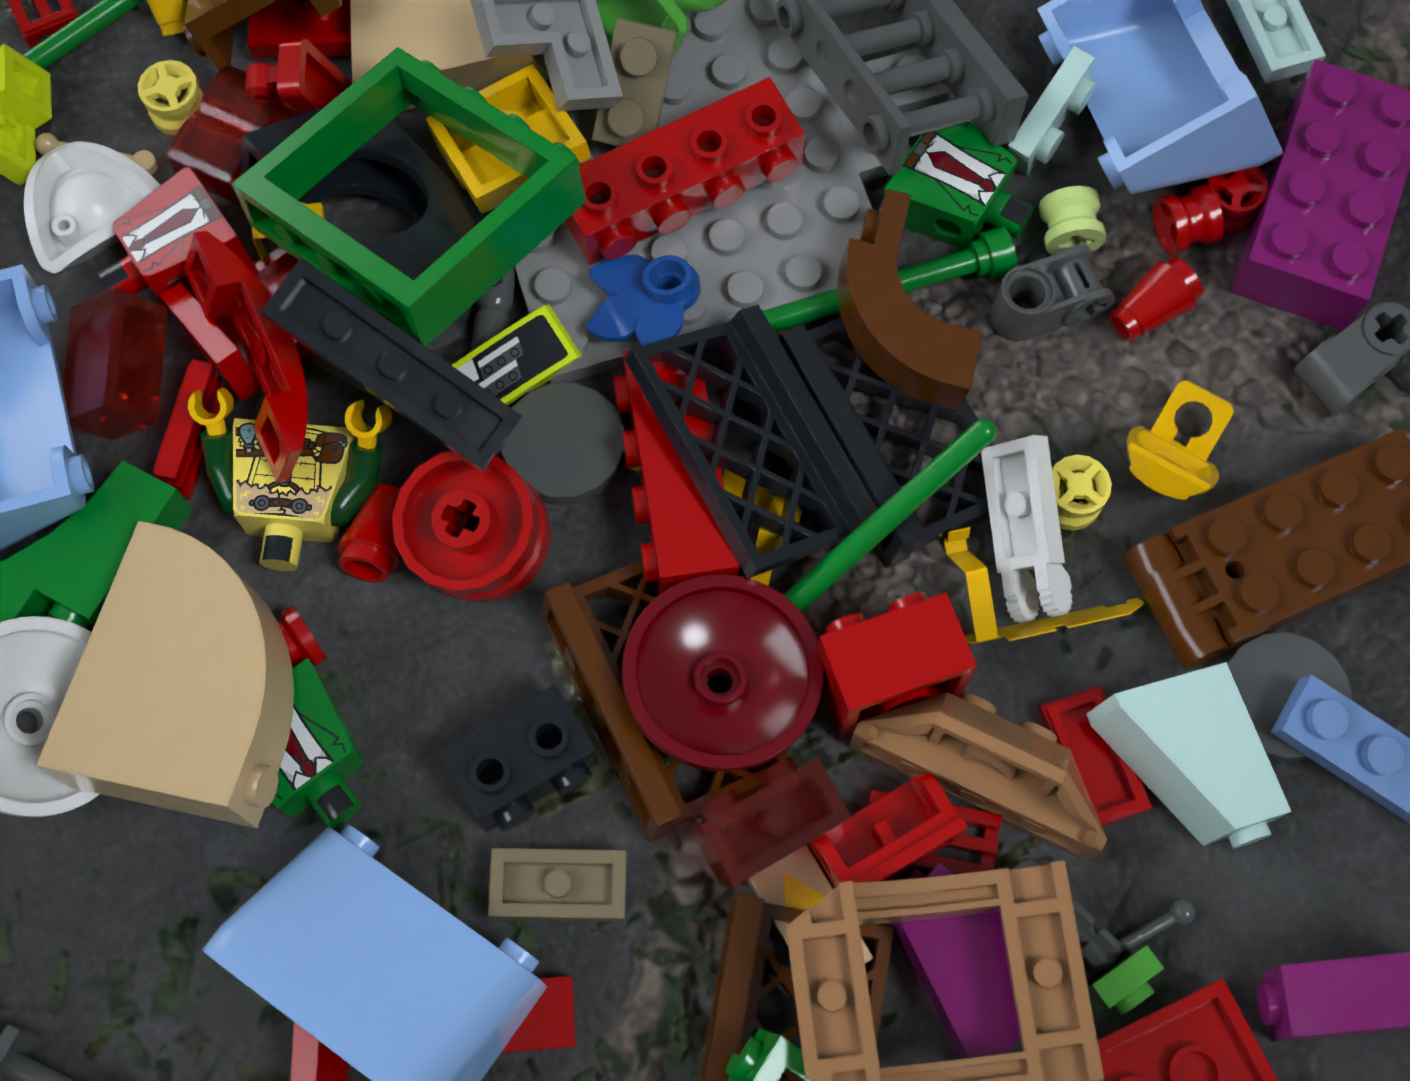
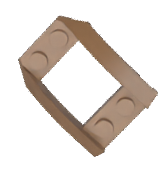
[786,860,1104,1081]

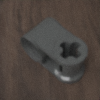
[989,244,1115,342]
[1293,302,1410,416]

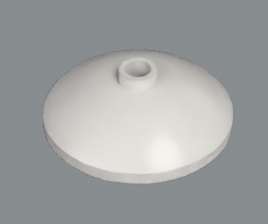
[0,616,100,817]

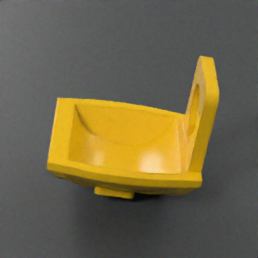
[1126,380,1234,500]

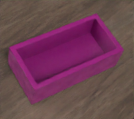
[1229,59,1410,331]

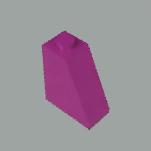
[890,862,1020,1059]
[1256,952,1410,1042]

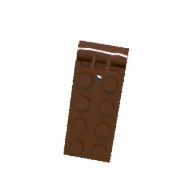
[1122,428,1410,670]

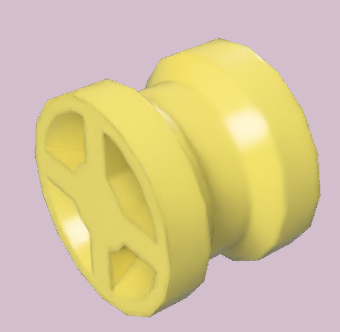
[138,60,208,136]
[1052,454,1112,531]

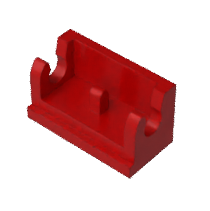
[808,772,968,887]

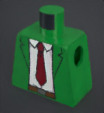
[883,121,1034,249]
[271,658,365,829]

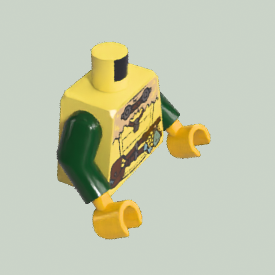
[188,388,392,571]

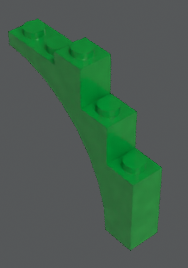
[0,460,192,629]

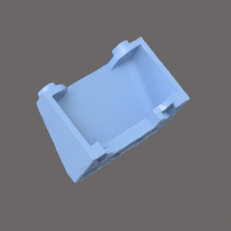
[1038,0,1283,194]
[0,264,94,551]
[202,824,548,1081]

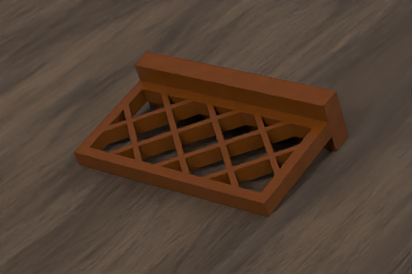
[540,560,796,842]
[699,894,894,1081]

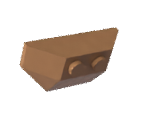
[848,692,1107,862]

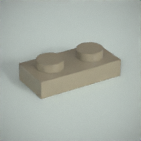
[592,17,679,146]
[488,848,627,922]

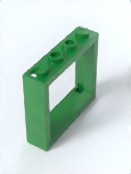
[232,47,586,347]

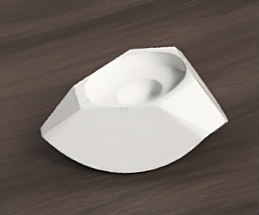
[24,141,161,274]

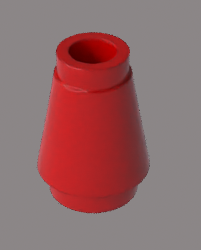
[1109,256,1204,342]
[337,484,401,583]

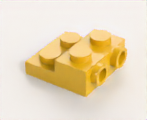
[425,63,591,214]

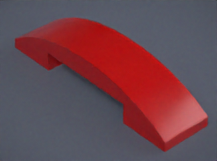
[184,231,308,483]

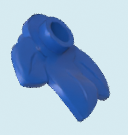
[587,254,701,346]

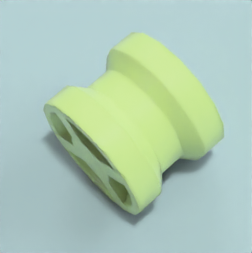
[1039,186,1106,255]

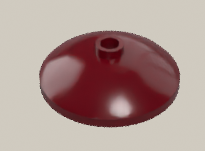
[622,574,823,772]

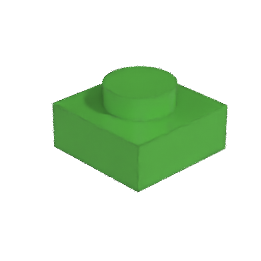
[1087,945,1164,1015]

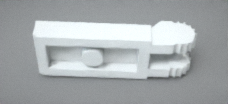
[981,435,1073,623]

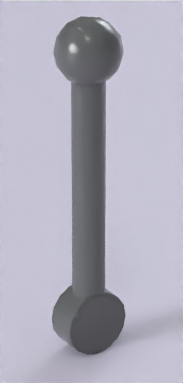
[1083,899,1196,981]

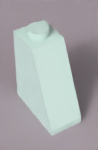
[1086,662,1292,849]

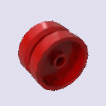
[392,451,552,604]

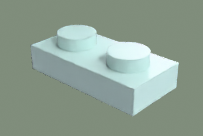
[1226,0,1326,84]
[1008,46,1097,175]

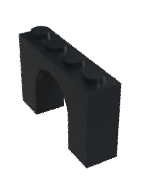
[241,105,503,292]

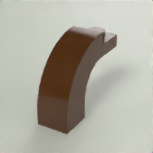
[837,189,983,411]

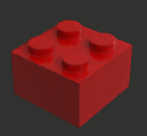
[817,592,977,742]

